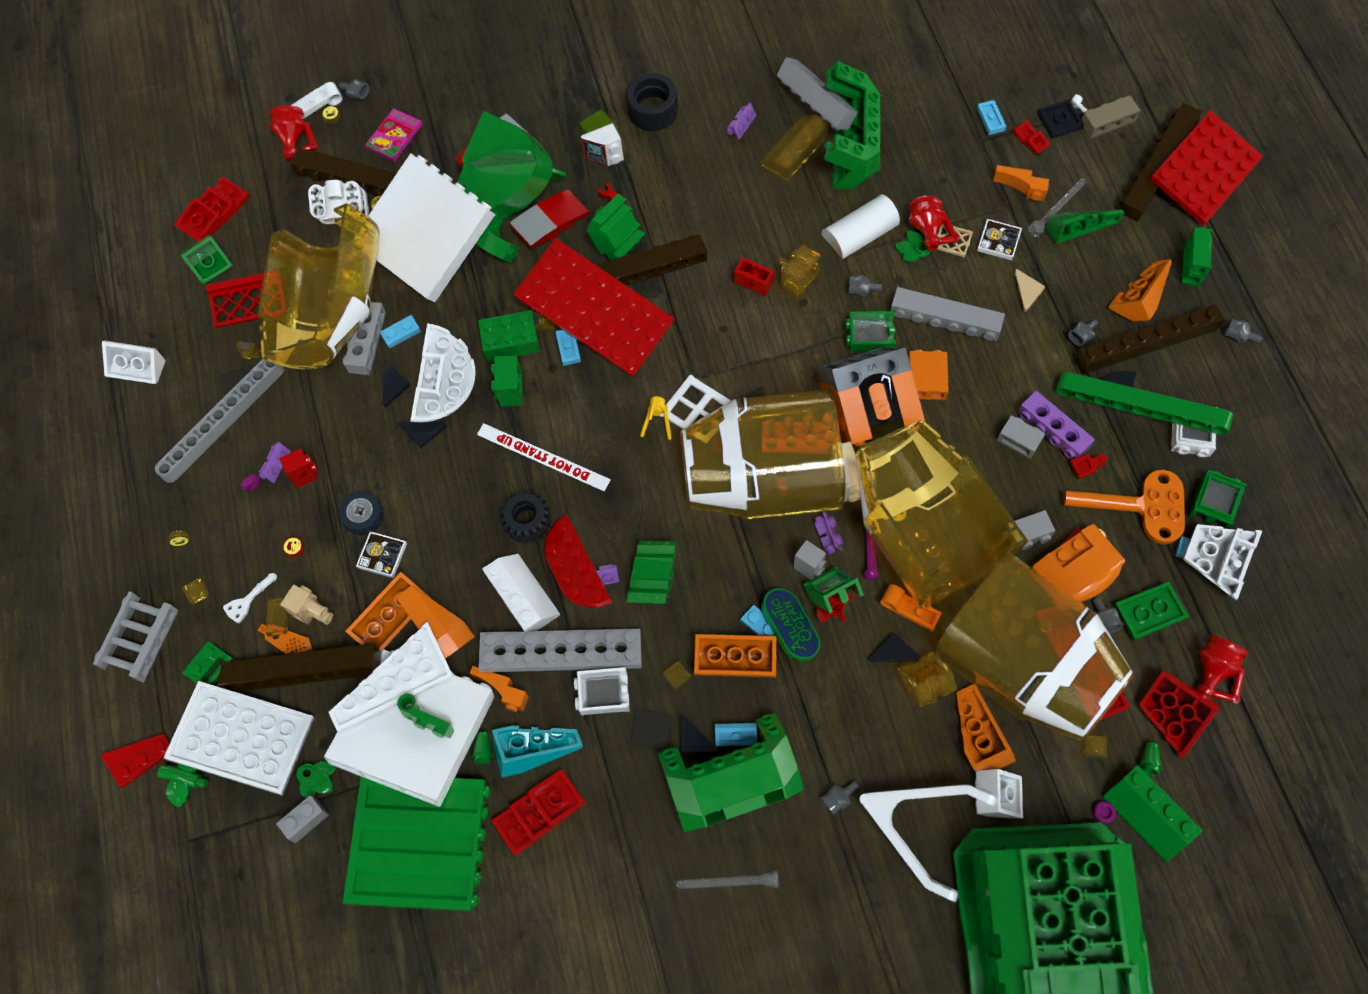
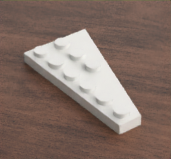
[329,622,453,732]

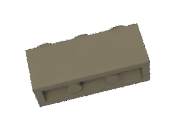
[1082,95,1141,139]

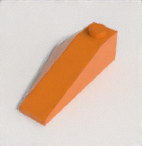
[1109,259,1172,322]
[395,585,475,659]
[956,684,1016,771]

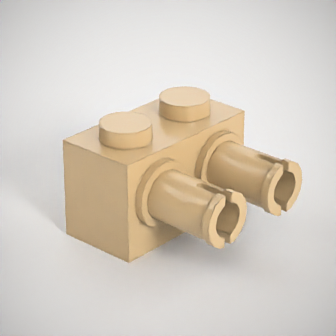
[280,585,333,625]

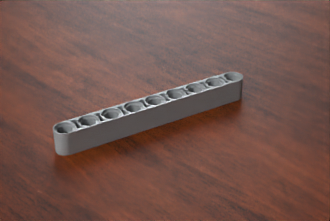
[155,354,284,483]

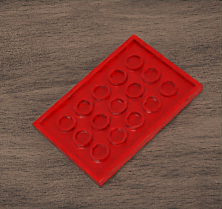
[1149,110,1263,225]

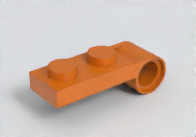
[880,584,942,632]

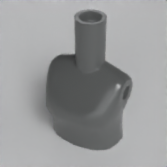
[339,79,370,100]
[849,275,882,297]
[1225,318,1263,343]
[1068,319,1098,347]
[1092,598,1124,635]
[820,781,859,816]

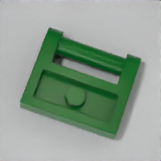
[182,641,234,685]

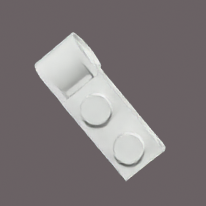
[291,82,342,119]

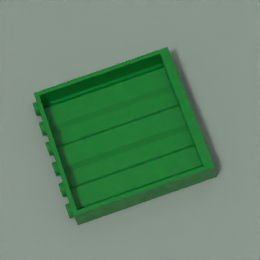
[343,776,491,912]

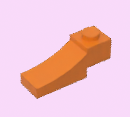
[993,165,1049,201]
[470,666,529,712]

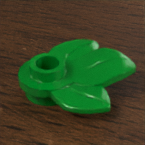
[895,231,931,262]
[296,761,336,798]

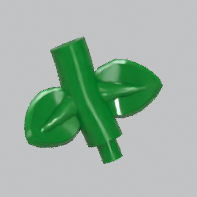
[157,763,208,807]

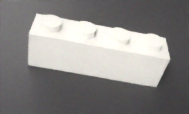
[482,554,560,632]

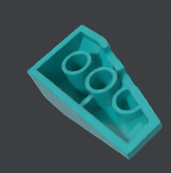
[492,726,583,778]

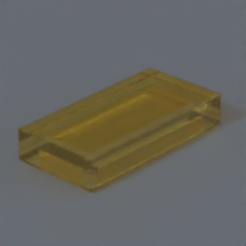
[265,597,289,636]

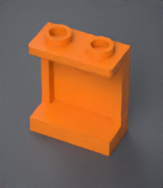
[908,350,948,400]

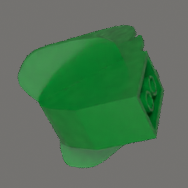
[458,111,566,263]

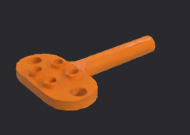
[1063,470,1185,545]

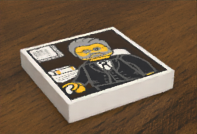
[977,219,1022,260]
[356,532,407,578]

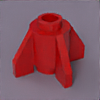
[817,589,853,623]

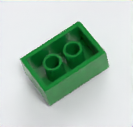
[478,310,540,362]

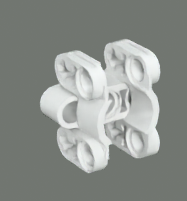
[308,180,369,225]

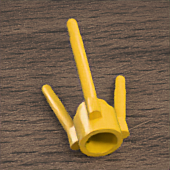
[640,396,671,440]

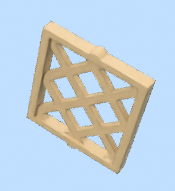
[937,224,973,257]

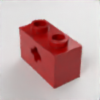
[734,257,775,296]
[279,448,318,488]

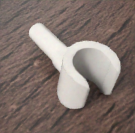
[1071,95,1087,113]

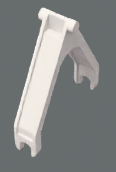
[860,785,998,902]

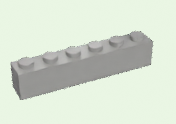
[777,57,858,130]
[891,287,1005,341]

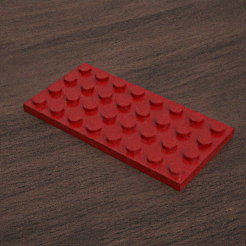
[513,238,675,377]

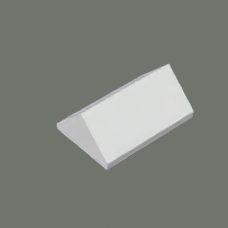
[102,341,166,384]

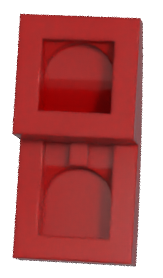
[1012,120,1050,155]

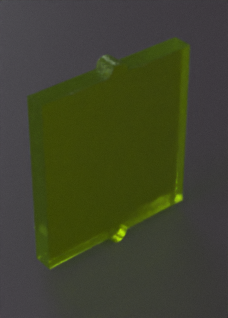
[579,109,619,133]

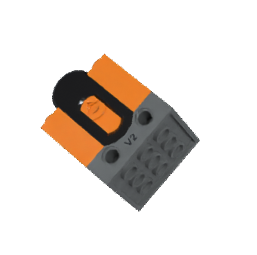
[815,346,925,450]

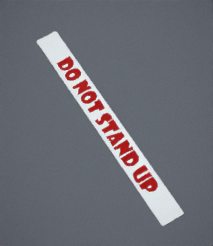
[477,424,610,491]

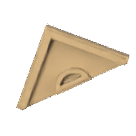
[1014,269,1045,313]

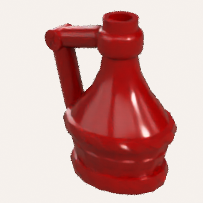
[269,105,318,161]
[909,196,960,251]
[1197,634,1248,703]

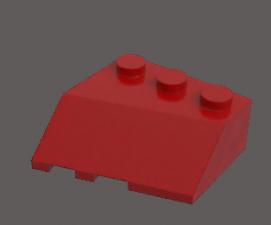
[1139,670,1221,759]

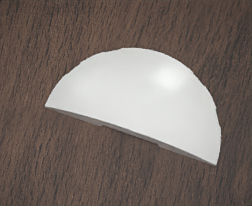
[411,323,475,422]

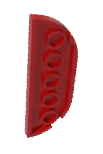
[544,514,612,608]

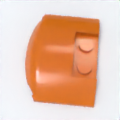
[1032,524,1125,605]

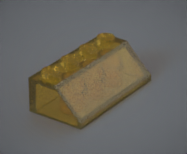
[760,114,829,181]

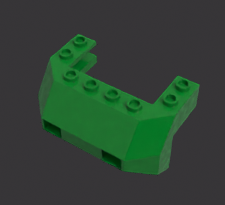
[824,61,880,189]
[658,713,804,832]

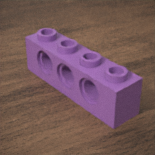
[1018,391,1095,459]

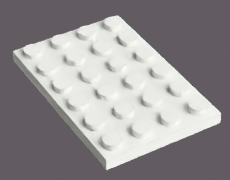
[164,681,314,796]

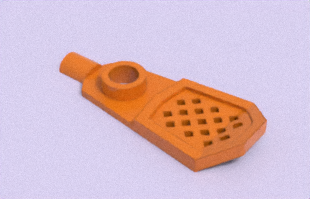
[258,624,313,654]

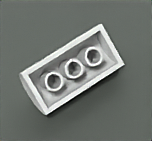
[821,195,900,259]

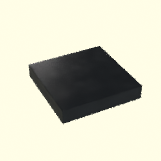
[1037,99,1084,139]

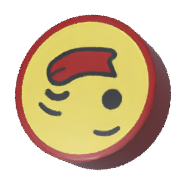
[283,537,304,557]

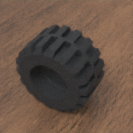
[500,490,551,543]

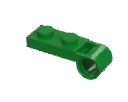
[397,693,454,738]

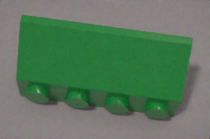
[1102,765,1203,862]

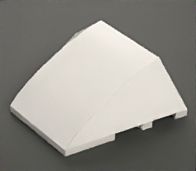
[1183,524,1262,600]

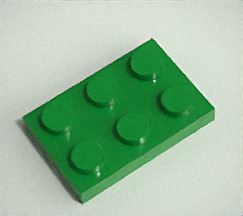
[1114,582,1189,641]

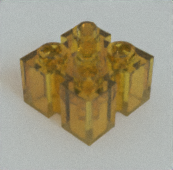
[778,244,821,300]
[897,652,957,707]

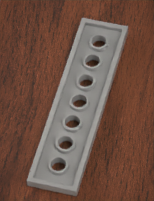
[479,629,642,672]

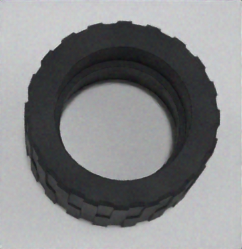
[626,73,678,131]

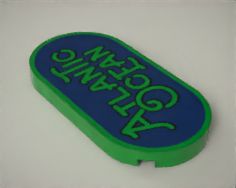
[762,588,820,662]

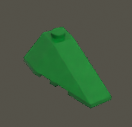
[1046,210,1124,245]

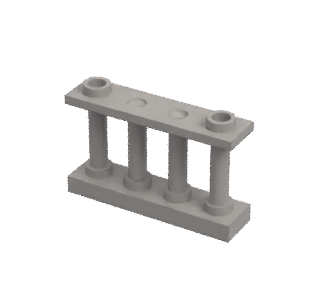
[93,591,179,683]

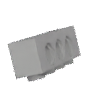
[343,301,386,375]

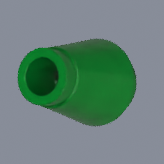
[472,732,493,764]
[1140,742,1162,776]

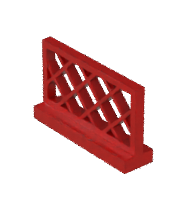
[206,270,287,329]

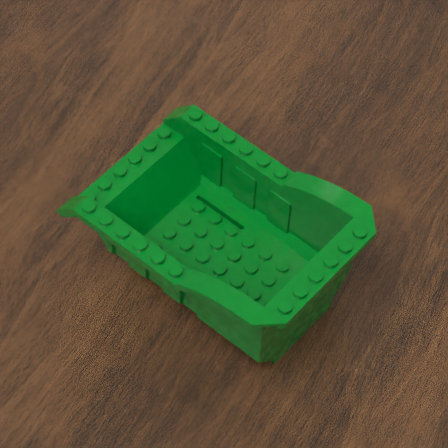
[952,823,1153,994]

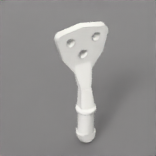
[223,573,277,623]

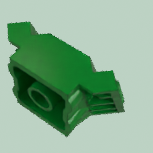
[587,194,645,261]
[627,541,677,604]

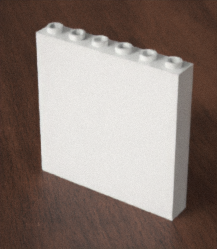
[352,153,495,302]
[324,649,494,807]

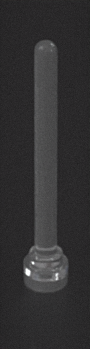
[1028,178,1086,237]
[676,870,779,889]

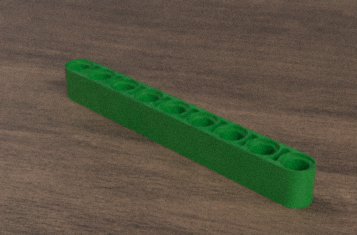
[1056,372,1233,435]

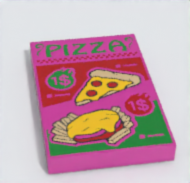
[365,108,422,162]

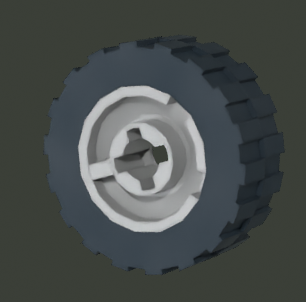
[339,491,384,536]

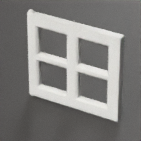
[660,375,731,444]

